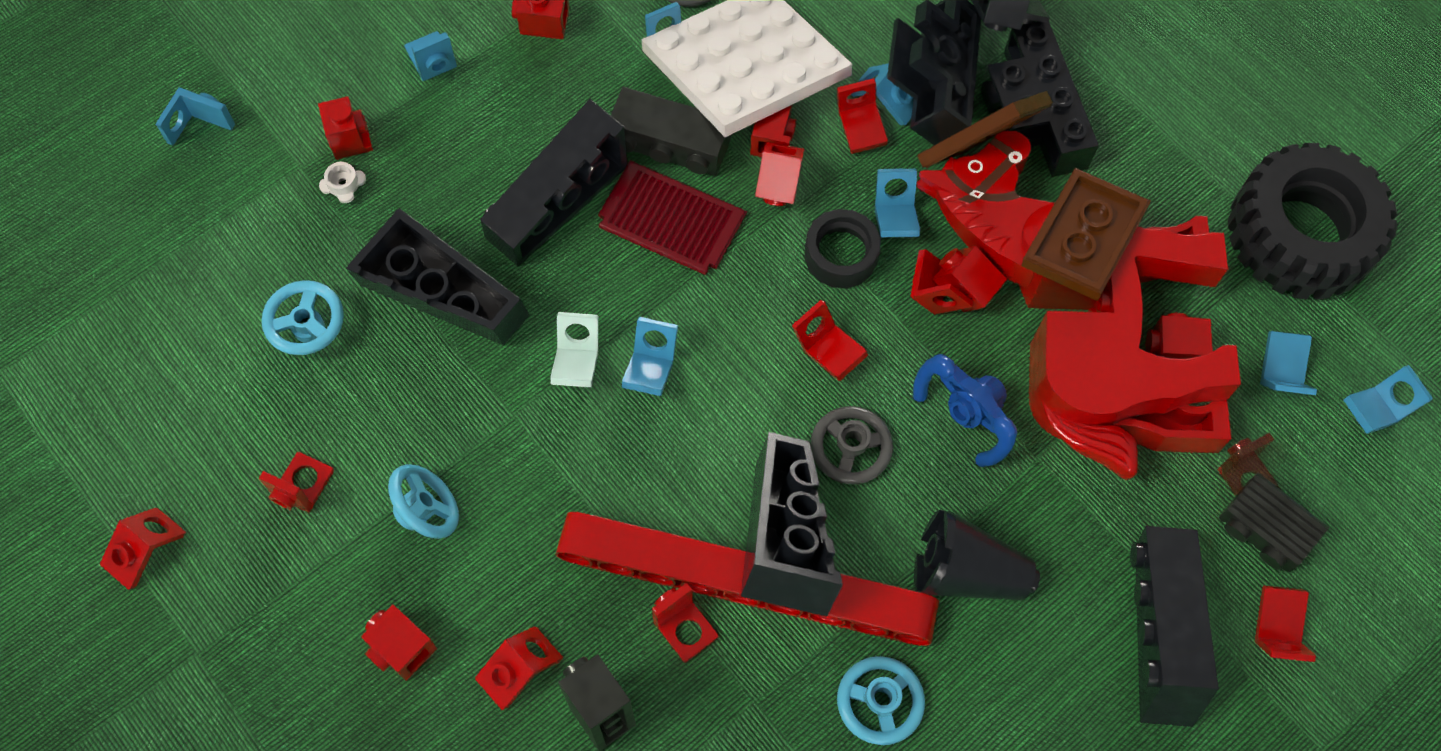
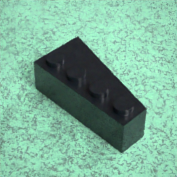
[480,99,627,267]
[345,208,529,345]
[741,432,843,616]
[1130,526,1219,727]

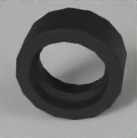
[804,209,881,288]

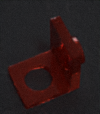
[1217,432,1281,496]

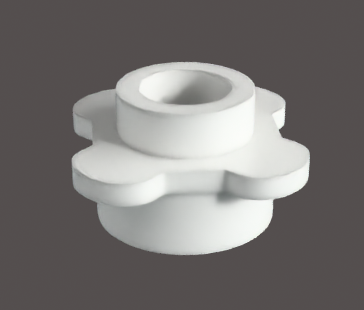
[319,161,366,203]

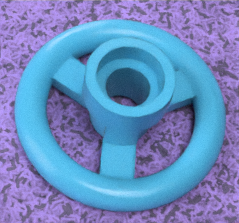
[261,280,344,355]
[388,464,459,539]
[837,656,925,745]

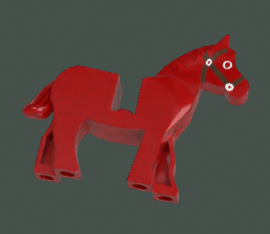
[916,131,1241,480]

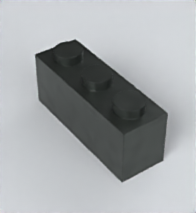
[611,87,731,176]
[558,654,636,751]

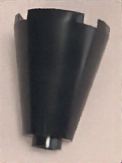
[913,510,1040,600]

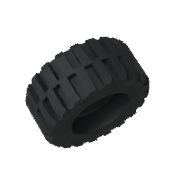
[1228,143,1398,300]

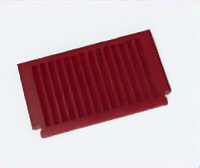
[598,160,747,275]

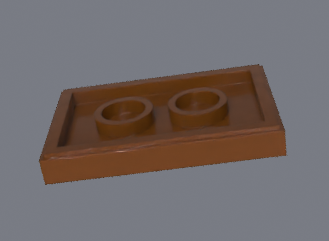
[917,91,1053,168]
[1021,168,1151,301]

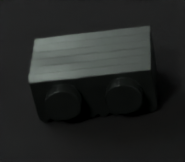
[1219,473,1329,572]

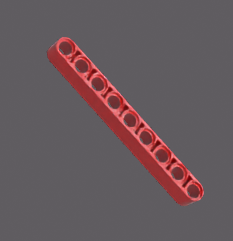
[555,512,939,646]

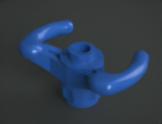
[913,354,1017,467]

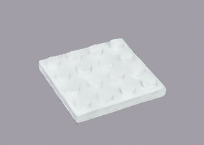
[641,0,852,137]

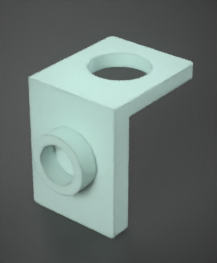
[551,312,598,387]

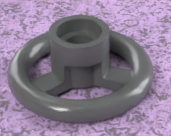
[811,406,893,485]

